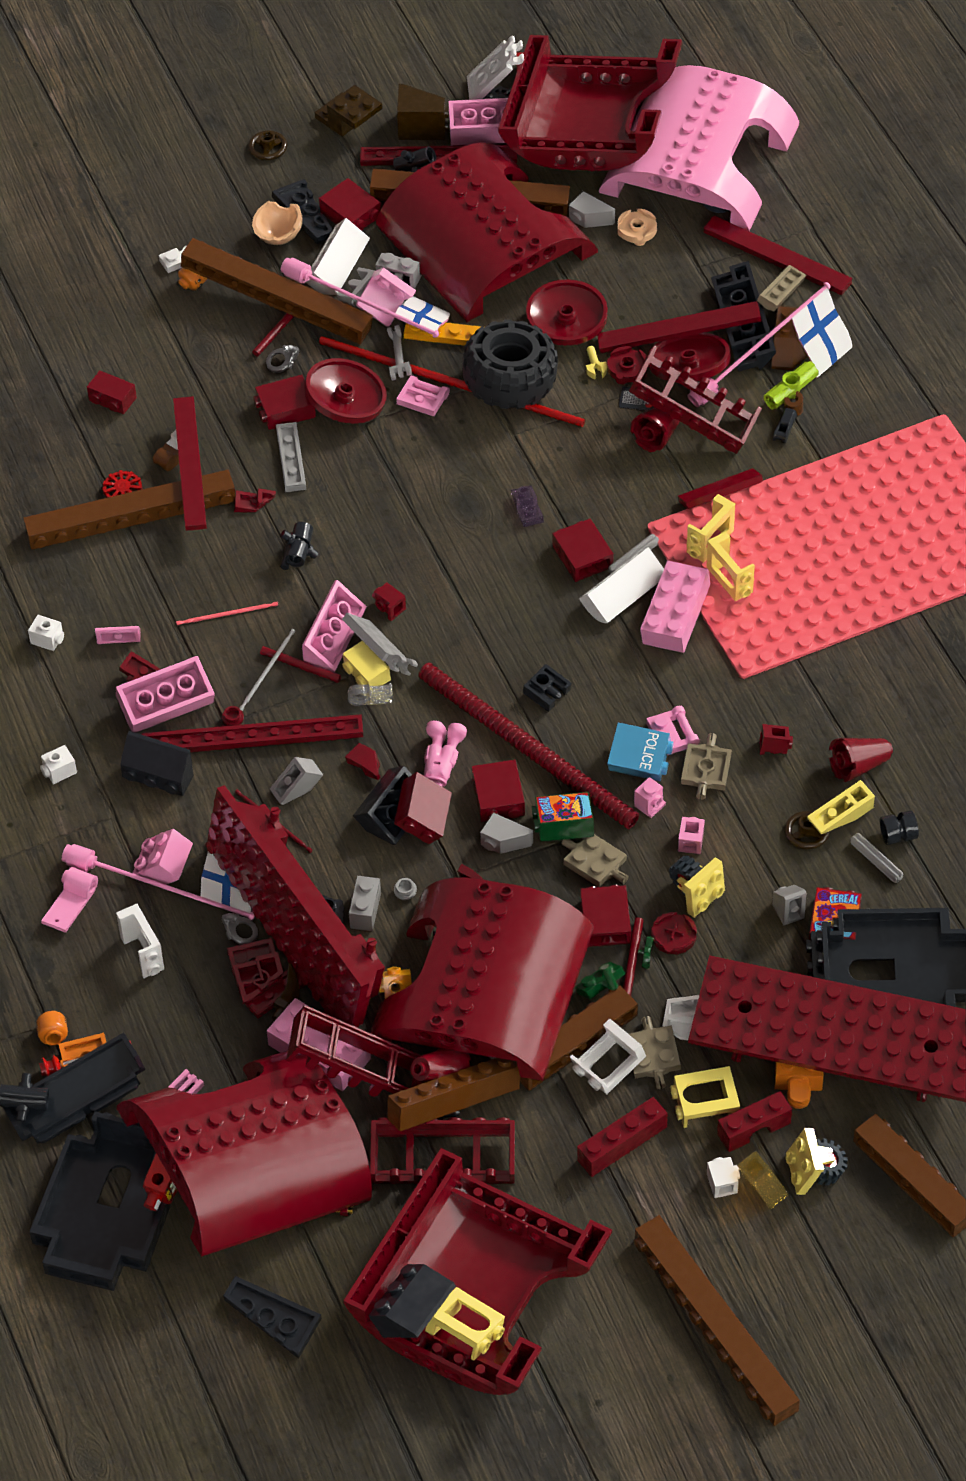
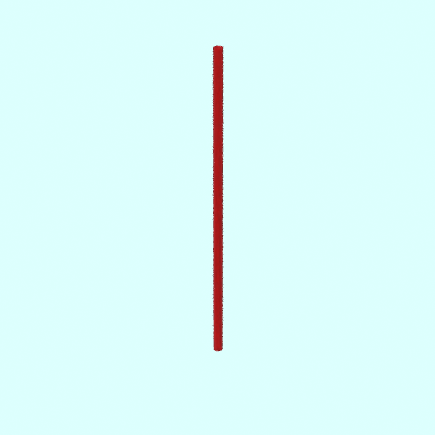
[319,336,585,427]

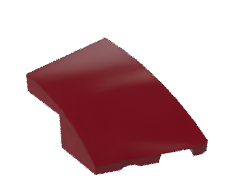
[227,938,283,1004]

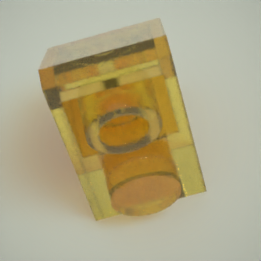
[737,1151,789,1209]

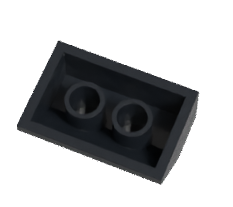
[120,731,194,796]
[353,766,412,845]
[368,1264,456,1338]

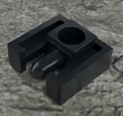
[522,664,572,712]

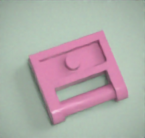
[397,375,450,416]
[646,706,700,755]

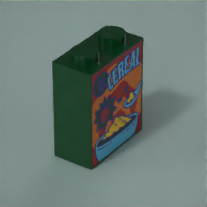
[531,792,594,841]

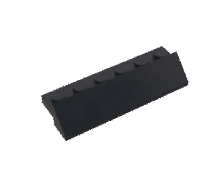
[711,261,776,372]

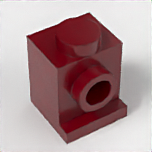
[372,582,406,621]
[758,724,793,755]

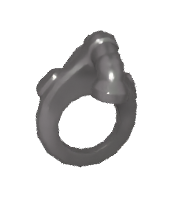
[266,345,299,373]
[222,913,258,945]

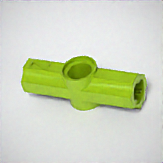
[763,361,819,410]

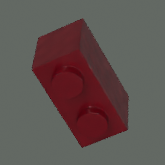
[87,370,137,414]

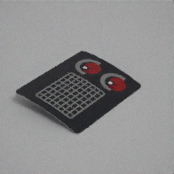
[619,387,659,410]

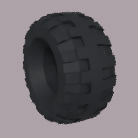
[462,320,558,409]

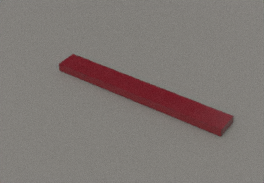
[360,145,517,166]
[703,216,852,295]
[597,301,761,353]
[173,396,207,531]

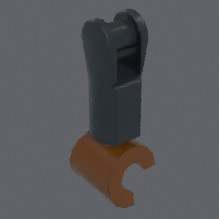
[773,391,804,443]

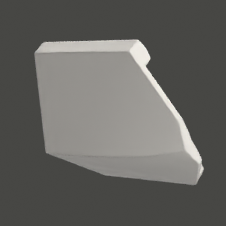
[663,995,699,1040]

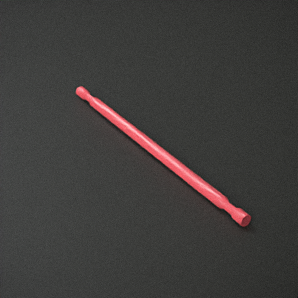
[176,602,278,625]

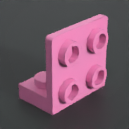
[356,268,416,327]

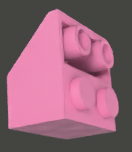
[133,829,193,885]

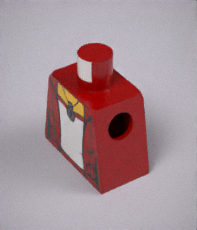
[143,1153,178,1211]

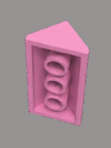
[302,580,367,672]

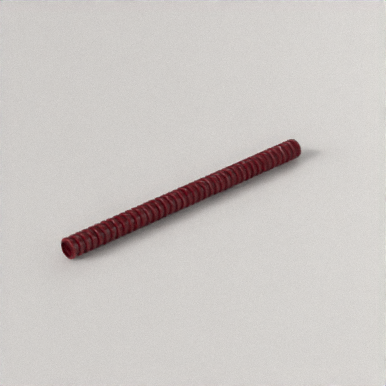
[418,662,639,829]

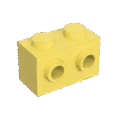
[342,641,391,693]

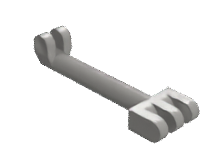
[387,325,412,381]

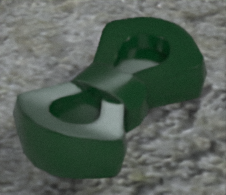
[637,936,654,969]

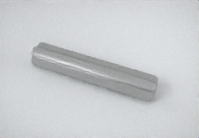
[609,534,659,574]
[850,833,903,883]

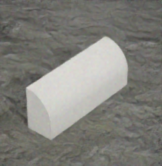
[306,218,370,295]
[579,547,664,623]

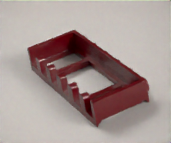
[629,345,762,454]
[286,1005,423,1097]
[370,1117,515,1184]

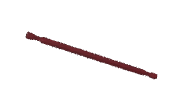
[235,789,313,853]

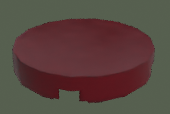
[651,912,697,955]

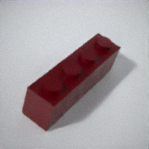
[577,1097,668,1177]

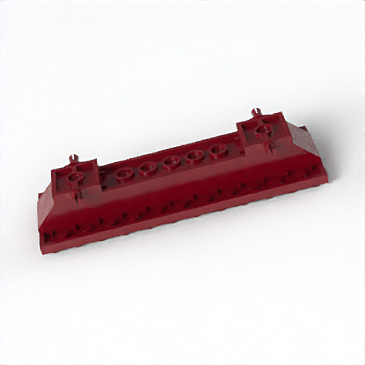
[206,785,385,1028]
[688,955,966,1102]

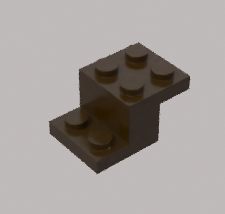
[314,85,382,137]

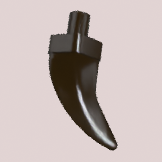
[272,963,300,1021]

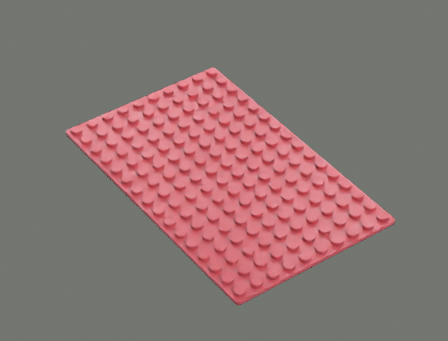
[648,414,966,679]

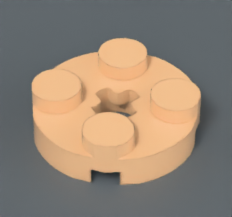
[618,209,657,246]

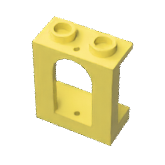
[687,494,735,563]
[706,531,755,601]
[670,1066,740,1128]
[425,1287,505,1361]

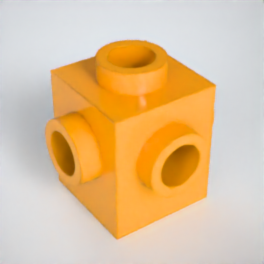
[379,967,412,998]

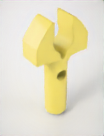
[586,346,607,379]

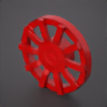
[103,470,142,498]

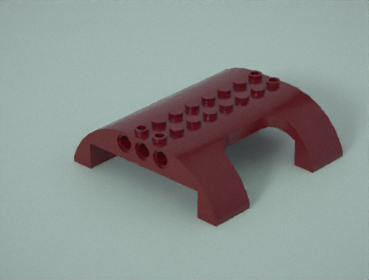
[498,35,682,171]
[376,142,598,322]
[369,878,594,1081]
[116,1051,372,1257]
[343,1148,612,1395]

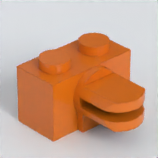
[775,1062,824,1109]

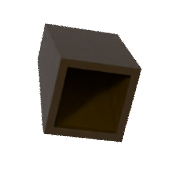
[397,84,450,140]

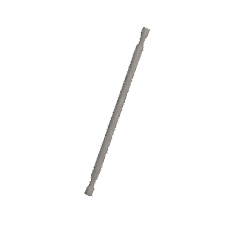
[239,629,295,711]

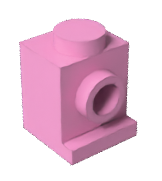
[634,777,666,818]
[678,817,705,854]

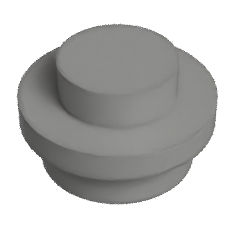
[394,878,417,900]

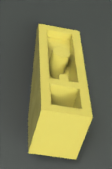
[807,780,875,834]

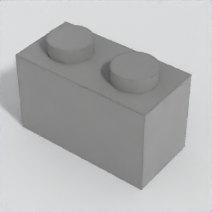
[349,876,381,931]

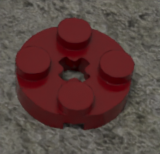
[607,346,648,384]

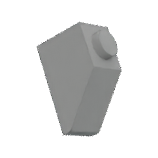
[569,191,615,228]
[270,757,323,805]
[480,813,533,854]
[772,885,807,925]

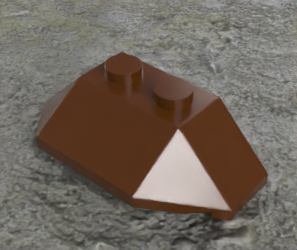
[771,305,808,370]

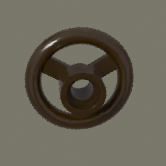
[248,130,287,160]
[785,811,830,849]

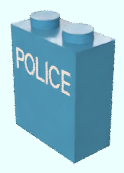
[607,722,674,781]

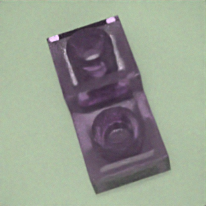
[511,485,544,527]

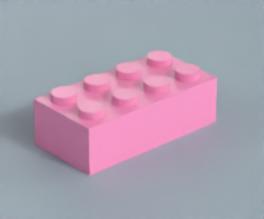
[449,98,508,146]
[640,560,710,653]
[116,656,215,733]
[267,998,371,1091]

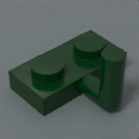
[575,962,625,999]

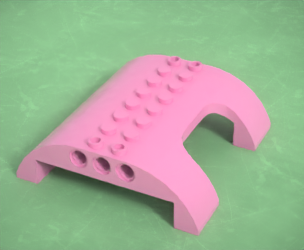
[599,65,799,231]

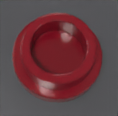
[222,706,244,726]

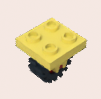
[669,855,725,917]
[786,1128,848,1195]

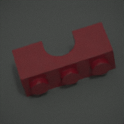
[717,1091,792,1152]

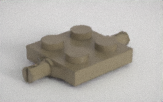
[681,733,732,800]
[562,834,629,887]
[629,1016,681,1089]

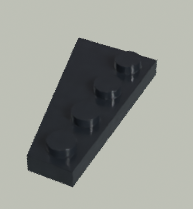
[272,179,333,243]
[223,1276,322,1359]

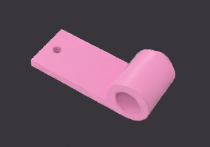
[41,867,98,933]

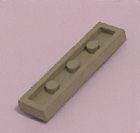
[757,265,806,312]

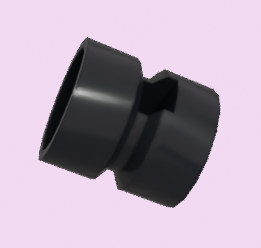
[879,810,919,845]

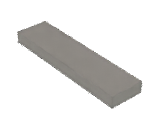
[276,422,306,492]

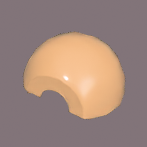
[252,201,303,245]

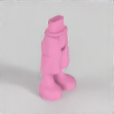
[424,721,467,787]

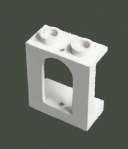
[116,904,164,978]
[570,1019,646,1095]

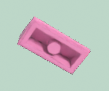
[95,626,141,644]

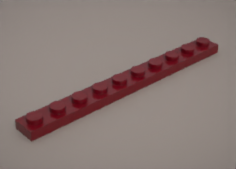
[142,714,364,752]

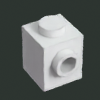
[28,615,64,651]
[40,745,77,784]
[707,1157,740,1198]

